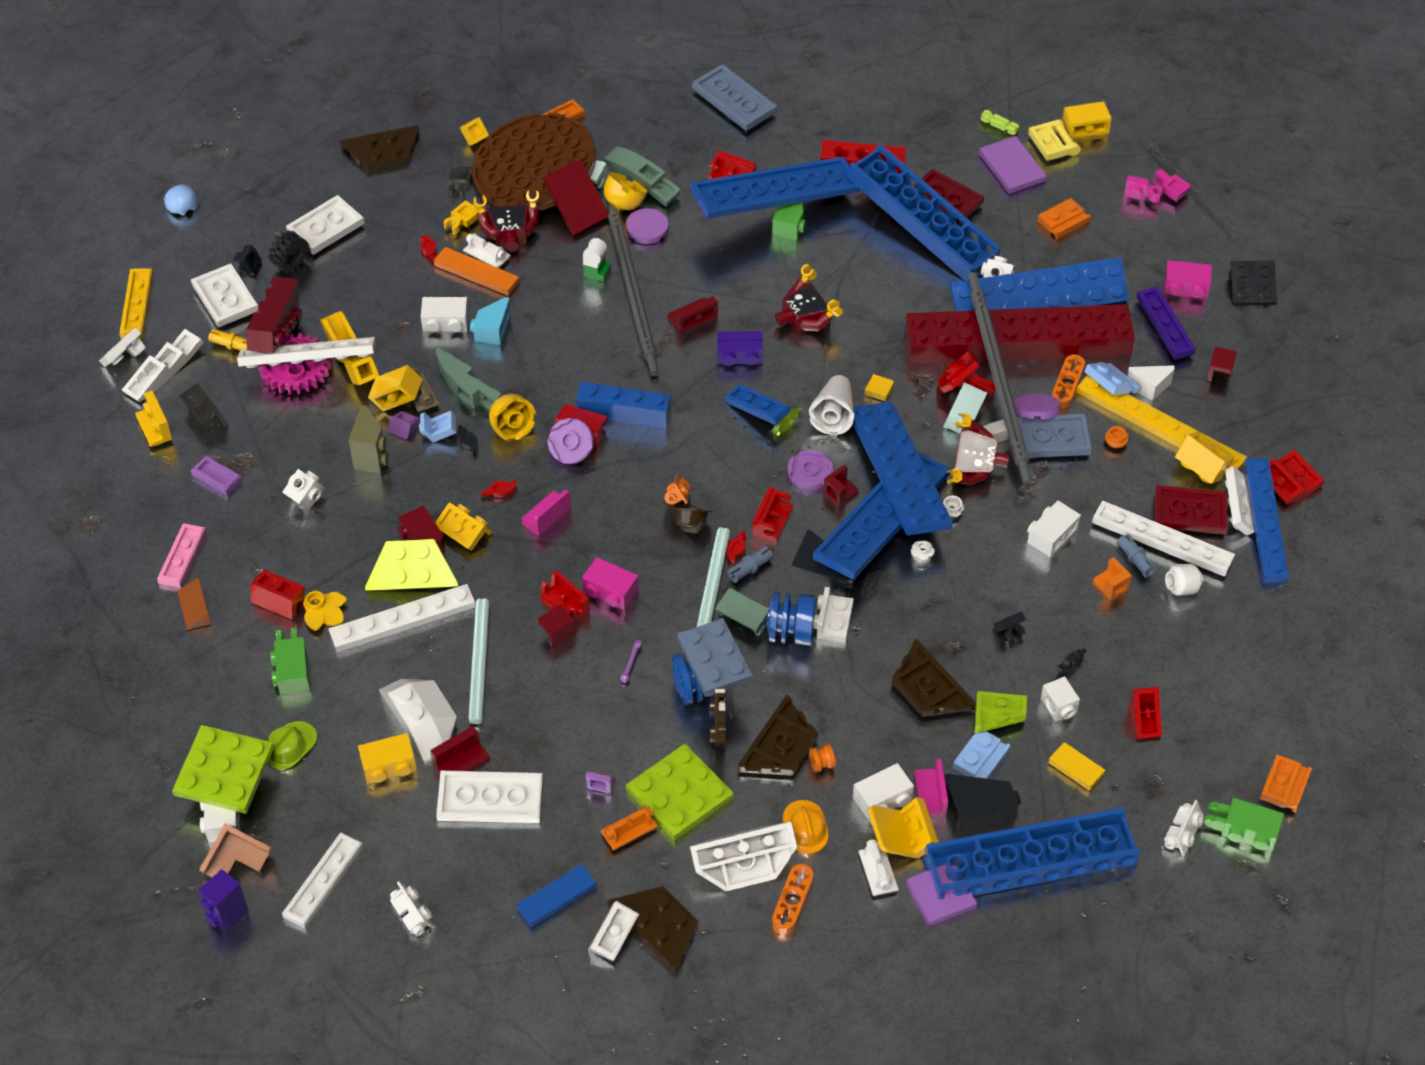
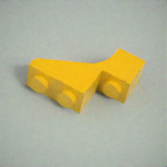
[320,311,379,385]

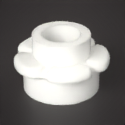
[943,495,964,517]
[911,541,935,563]

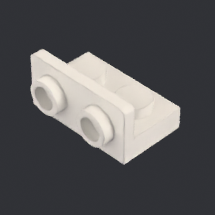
[813,587,853,643]

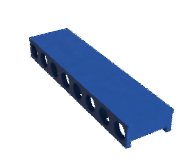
[847,144,1001,280]
[923,808,1140,900]

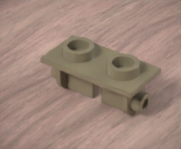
[411,367,439,413]

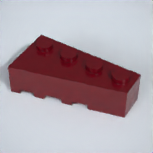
[246,277,302,353]

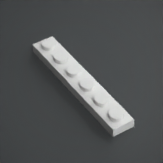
[237,337,376,368]
[1092,501,1235,577]
[328,584,476,653]

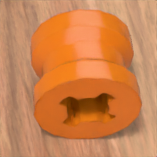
[809,743,836,773]

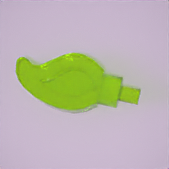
[772,407,801,437]

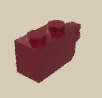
[397,505,445,558]

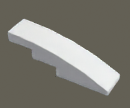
[122,329,204,402]

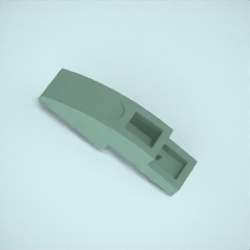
[603,146,681,207]
[435,348,502,409]

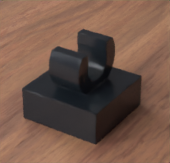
[233,245,262,276]
[993,611,1026,641]

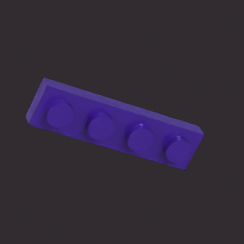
[1136,286,1196,360]

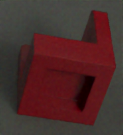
[1207,347,1237,381]
[823,465,859,507]
[538,604,576,648]

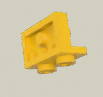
[135,391,172,447]
[435,502,492,552]

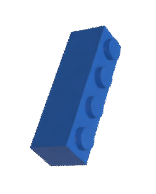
[576,382,671,429]

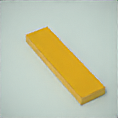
[119,268,153,339]

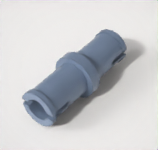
[1117,534,1157,578]
[727,546,773,583]

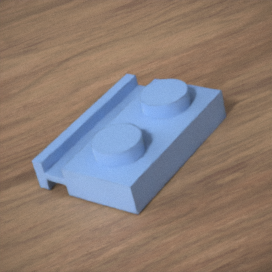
[1084,362,1139,395]
[952,731,1011,779]

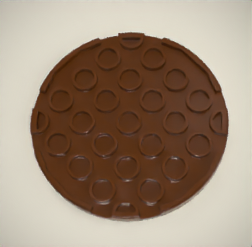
[472,113,596,211]

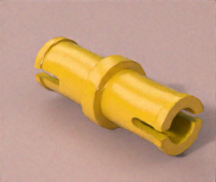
[209,328,247,351]

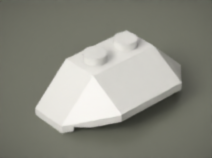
[379,679,457,764]
[690,821,797,891]

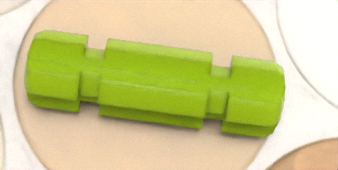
[981,110,1020,136]

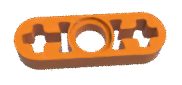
[1052,355,1085,409]
[772,864,813,935]

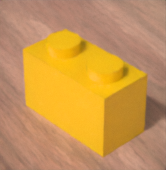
[1062,101,1111,139]
[368,365,423,411]
[1175,431,1235,484]
[358,733,417,784]

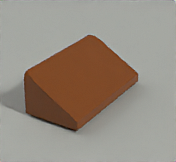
[177,578,211,630]

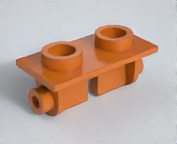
[664,473,691,505]
[600,806,658,851]

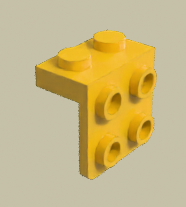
[868,797,938,859]

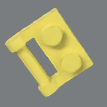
[1028,120,1081,161]

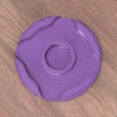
[626,208,669,244]
[1014,394,1060,420]
[548,418,594,465]
[787,450,834,491]

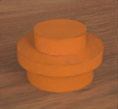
[1105,426,1129,448]

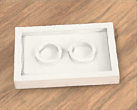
[286,195,365,255]
[191,264,258,327]

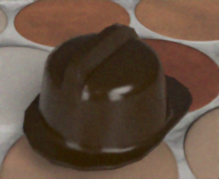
[663,500,713,533]

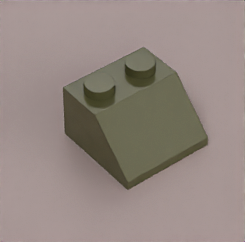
[348,405,389,474]

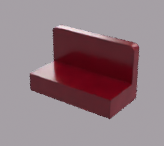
[667,296,718,334]
[430,726,490,773]

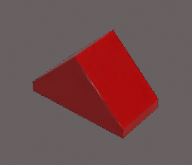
[1128,686,1162,739]

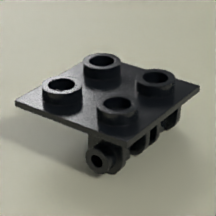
[1228,260,1277,304]

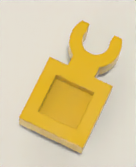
[444,200,479,234]

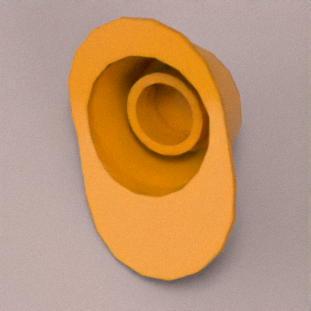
[783,800,828,854]

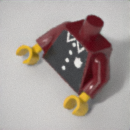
[473,190,540,252]
[775,264,843,333]
[947,413,1009,486]

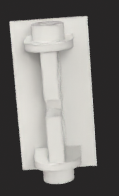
[463,233,510,268]
[1164,800,1204,856]
[858,840,898,896]
[390,882,436,936]

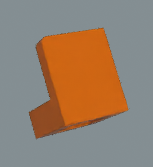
[1093,557,1132,601]

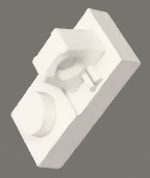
[99,328,146,367]

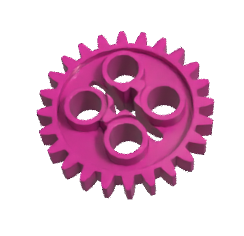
[258,333,332,395]

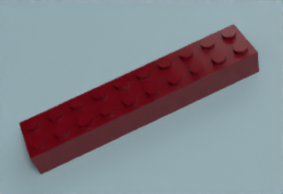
[905,304,1135,364]

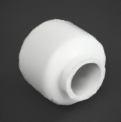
[1165,564,1203,596]

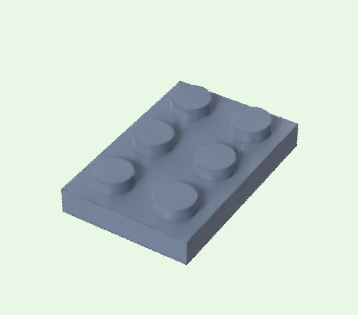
[1018,414,1092,458]
[677,618,752,697]

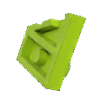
[974,691,1027,733]

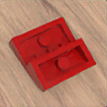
[1269,449,1324,505]

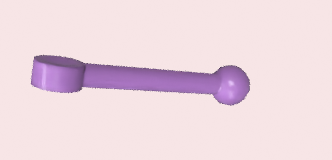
[620,639,642,683]

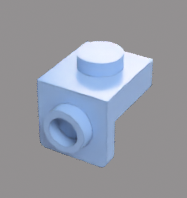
[419,411,456,443]

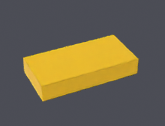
[1048,742,1105,791]

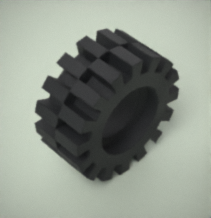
[268,230,310,273]

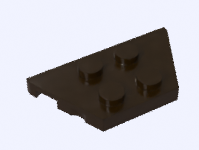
[340,125,420,171]
[891,639,976,717]
[710,689,726,748]
[737,695,818,776]
[607,886,698,974]

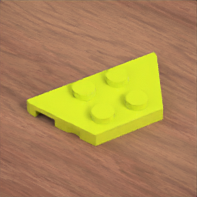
[365,539,459,591]

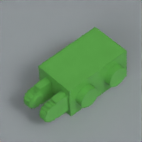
[270,628,310,695]
[1204,798,1284,852]

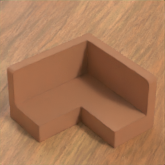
[199,824,272,877]

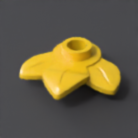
[303,591,347,631]

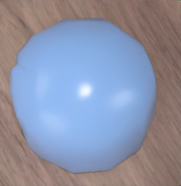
[164,184,200,215]

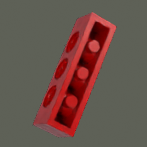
[820,140,906,174]

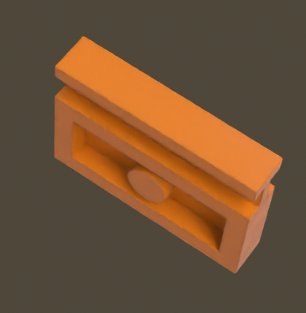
[1037,198,1091,239]
[1260,754,1312,813]

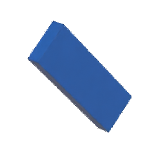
[725,384,791,425]
[516,864,597,928]

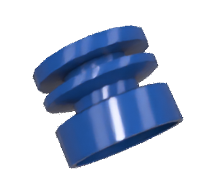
[767,592,816,647]
[672,653,728,705]

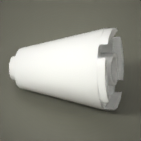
[809,375,854,434]

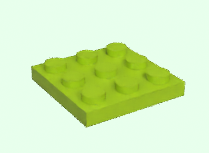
[172,725,274,814]
[626,744,734,841]

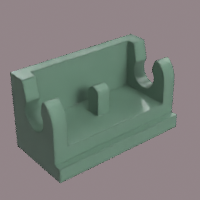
[715,588,768,636]

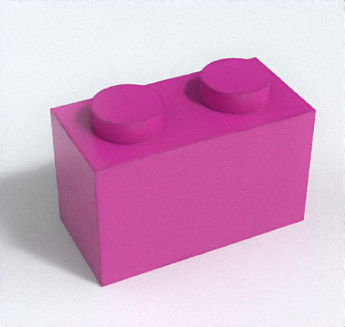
[1164,260,1212,299]
[582,557,639,610]

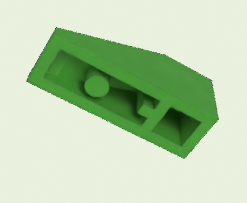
[772,202,806,240]

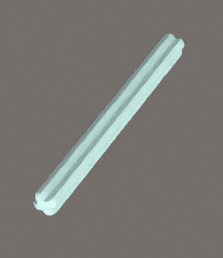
[697,527,730,627]
[468,598,489,724]

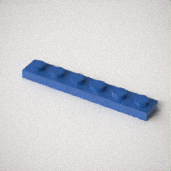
[1243,458,1289,583]

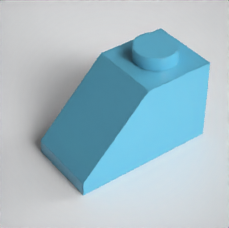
[470,297,511,345]

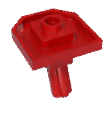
[937,350,996,395]

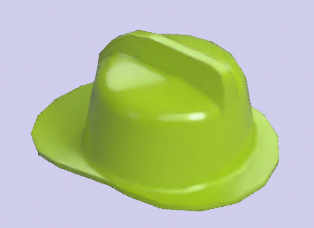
[267,721,317,770]

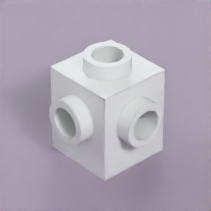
[981,256,1016,278]
[282,469,325,510]

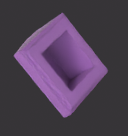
[388,411,420,439]
[586,771,616,794]

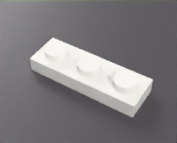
[1225,466,1254,536]

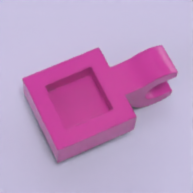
[1152,169,1191,202]
[1124,175,1163,203]

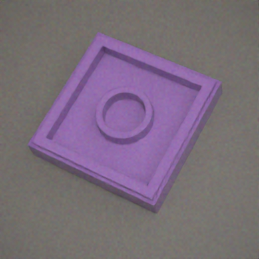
[906,864,977,926]

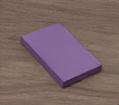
[979,136,1047,194]

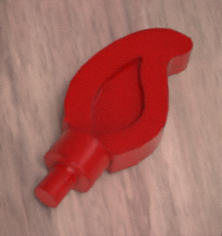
[420,235,437,261]
[480,480,517,498]
[727,531,746,565]

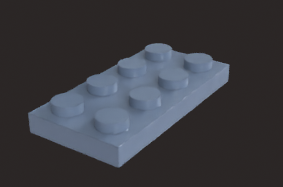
[692,64,777,131]

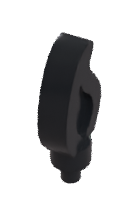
[458,425,478,456]
[1056,648,1086,674]

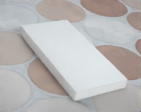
[436,771,543,823]

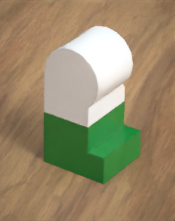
[583,238,611,282]

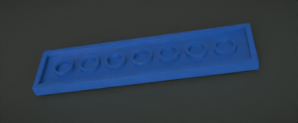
[690,157,860,219]
[950,257,1129,311]
[852,402,953,536]
[813,452,951,580]

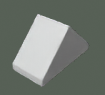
[1127,366,1174,401]

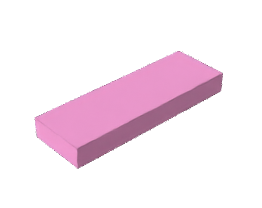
[157,523,207,588]

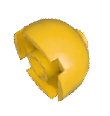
[604,172,647,212]
[489,394,536,440]

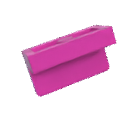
[521,489,571,536]
[914,758,948,818]

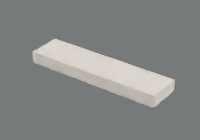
[282,832,363,929]

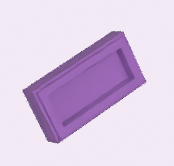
[191,455,242,496]

